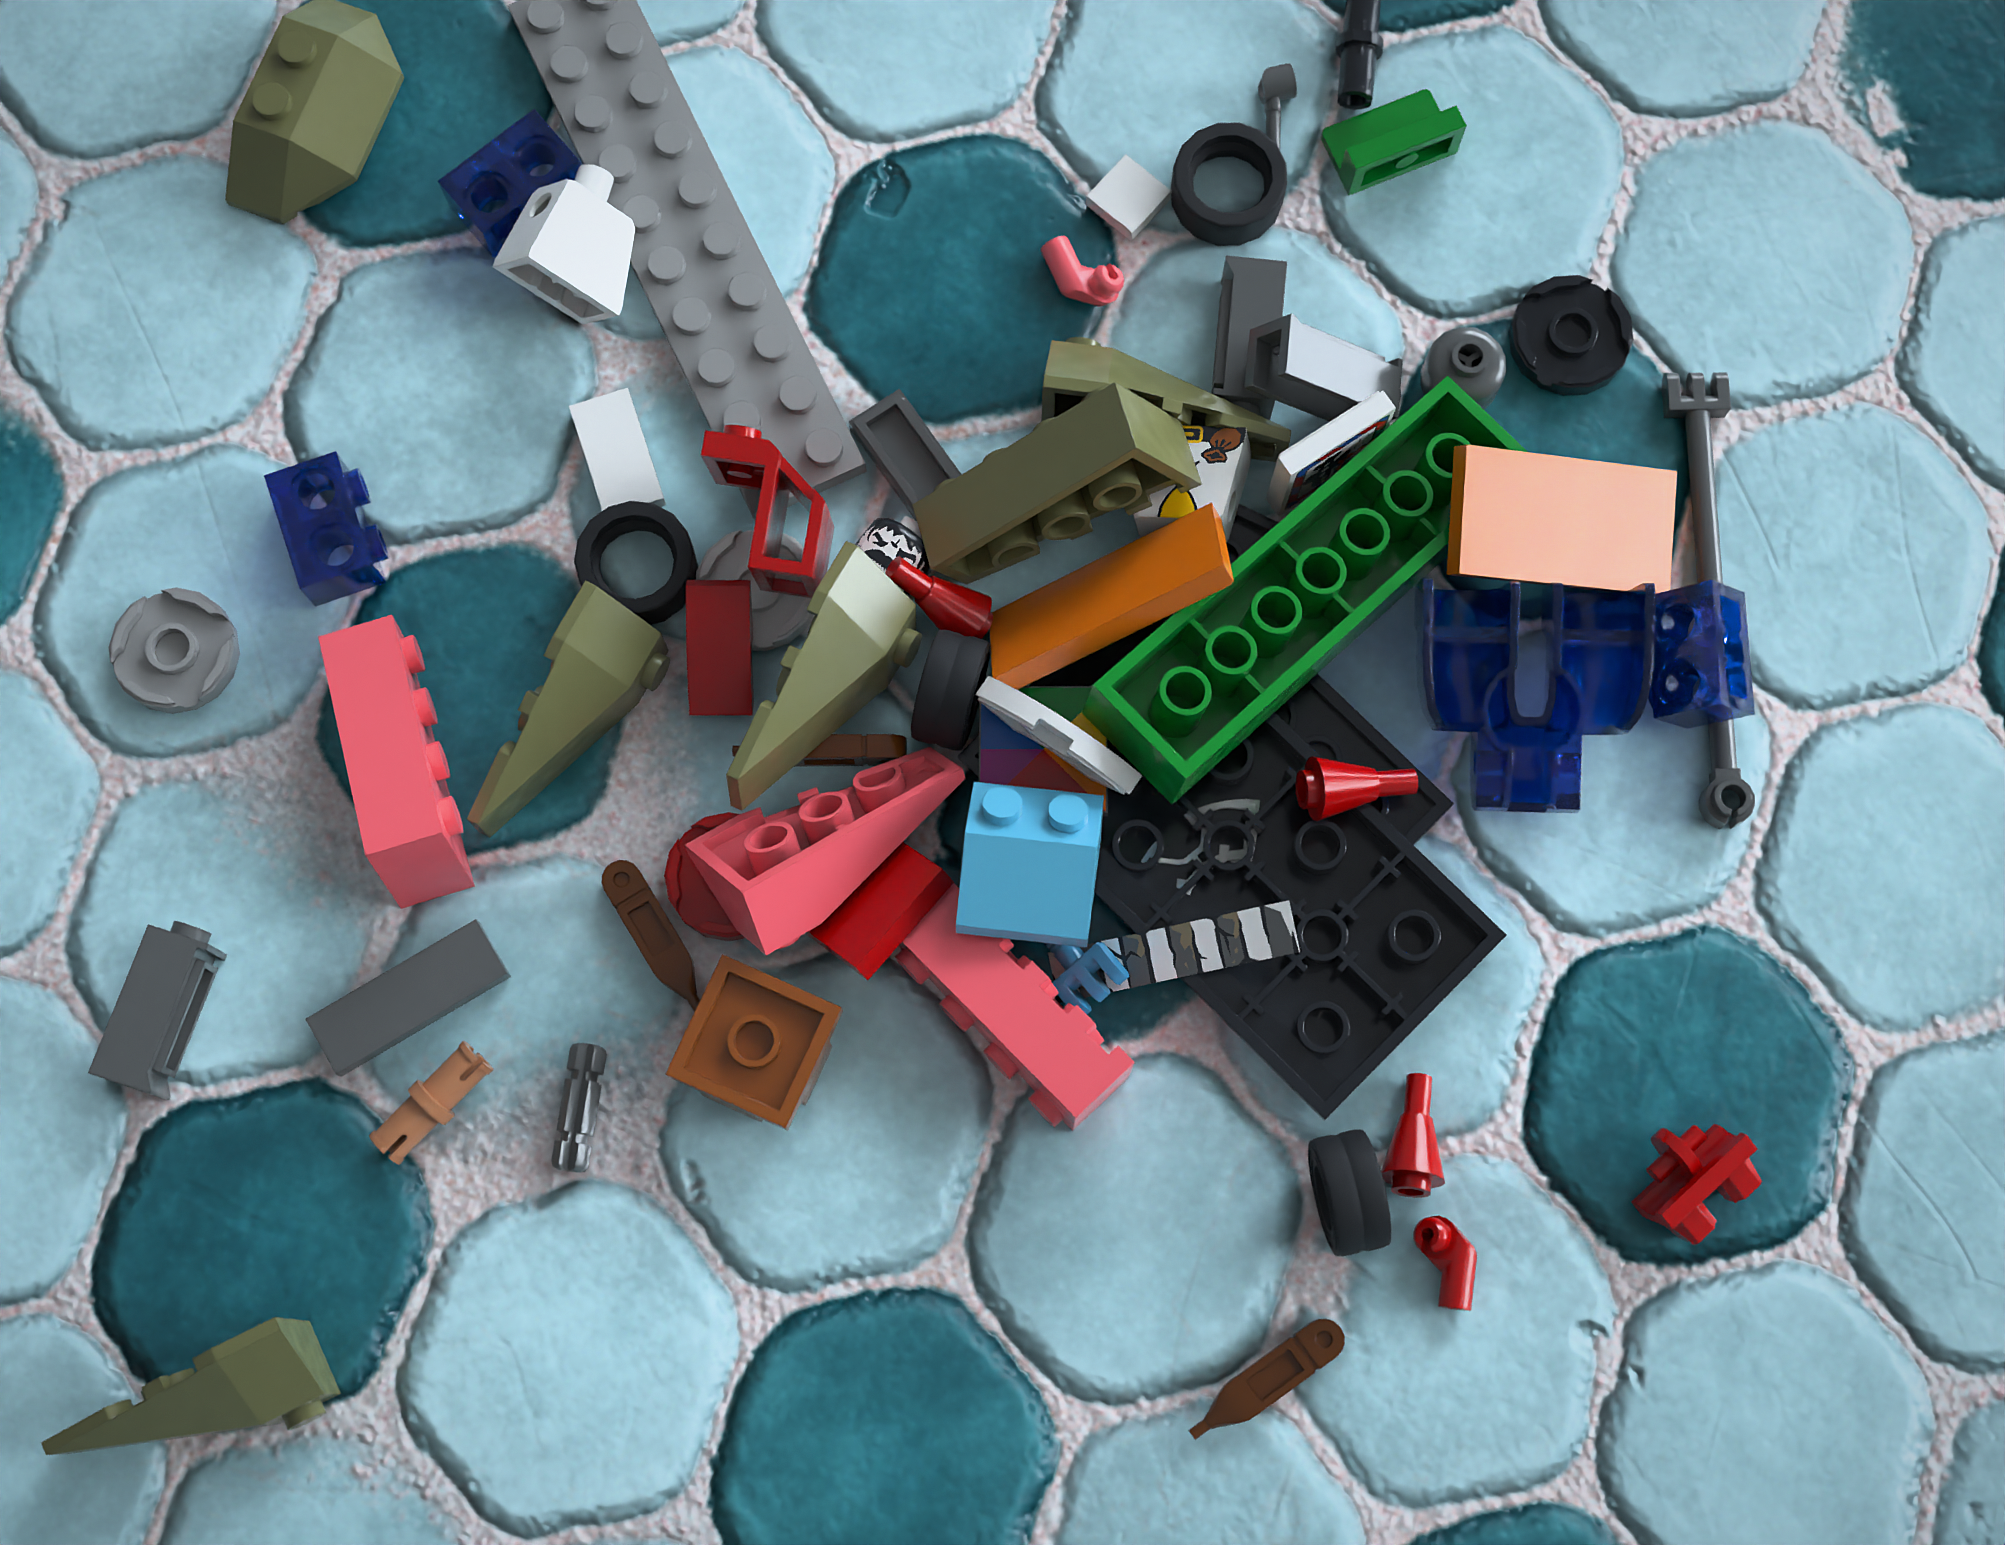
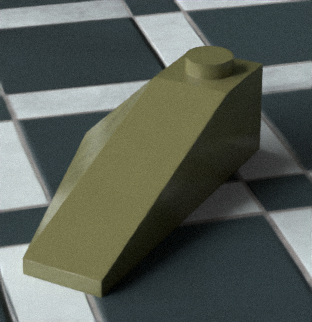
[1041,337,1291,462]
[726,541,922,811]
[467,580,670,838]
[41,1317,341,1455]

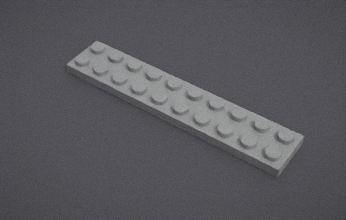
[508,0,867,521]

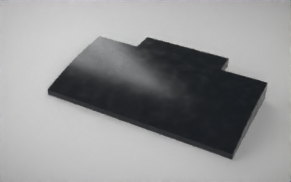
[957,614,1507,1120]

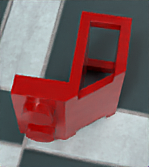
[701,425,834,598]

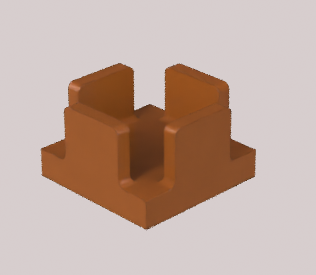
[665,954,843,1131]

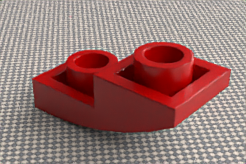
[686,580,754,715]

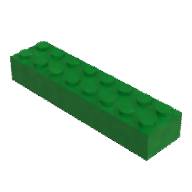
[1082,376,1528,804]

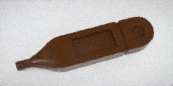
[732,734,907,767]
[601,860,700,1012]
[1188,1319,1345,1440]

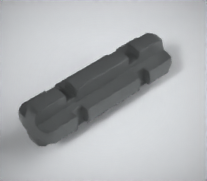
[551,1043,607,1173]

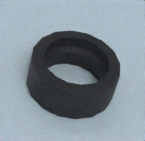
[1171,123,1287,246]
[574,501,698,625]

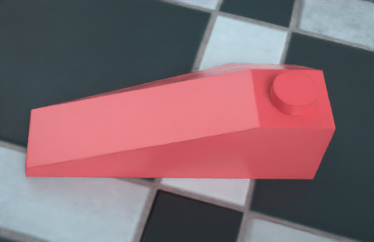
[685,747,966,956]

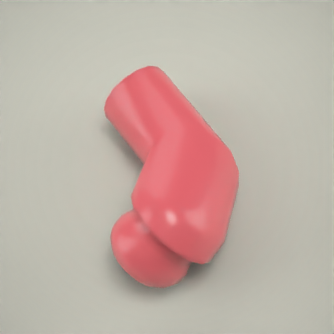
[1041,236,1124,307]

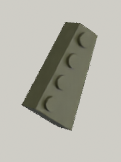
[912,382,1202,585]

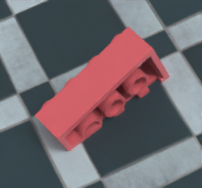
[318,615,475,909]
[895,883,1135,1131]

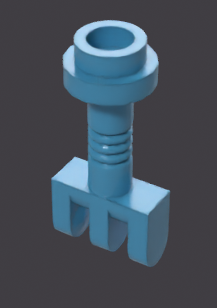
[1044,942,1129,1014]

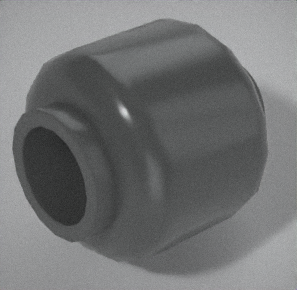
[1420,327,1506,409]

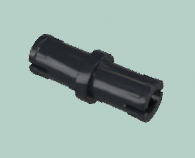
[1335,0,1384,110]

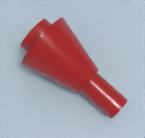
[885,556,993,639]
[1295,756,1418,821]
[1381,1073,1445,1198]

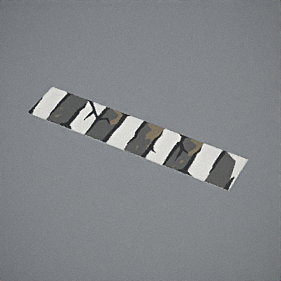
[1048,900,1300,1003]

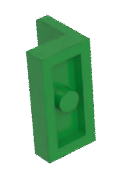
[1321,89,1467,196]

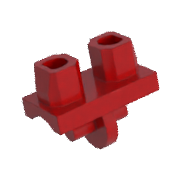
[1631,1124,1762,1245]

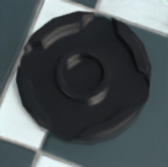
[1508,275,1634,396]

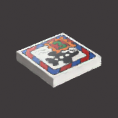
[1266,391,1396,516]

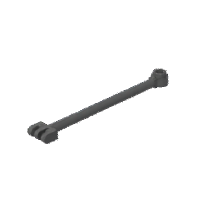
[1662,372,1755,829]

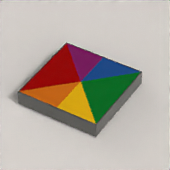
[979,686,1108,816]

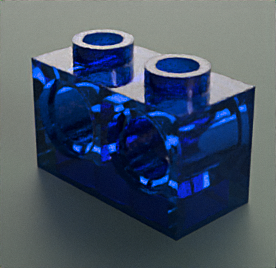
[438,109,581,258]
[264,451,389,607]
[1642,580,1755,729]

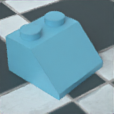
[956,782,1104,948]

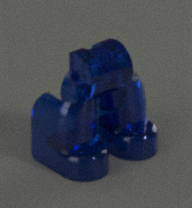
[1414,578,1655,813]

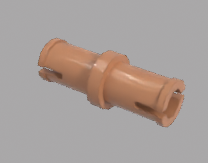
[369,1041,493,1165]

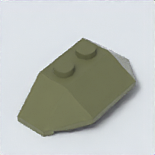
[225,0,404,224]

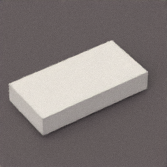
[569,388,666,511]

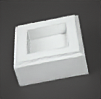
[1086,154,1171,241]

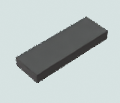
[305,919,511,1077]

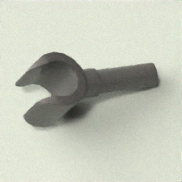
[1258,64,1297,150]

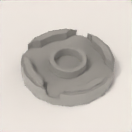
[109,587,240,714]

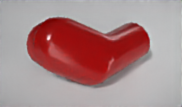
[1413,1216,1477,1311]

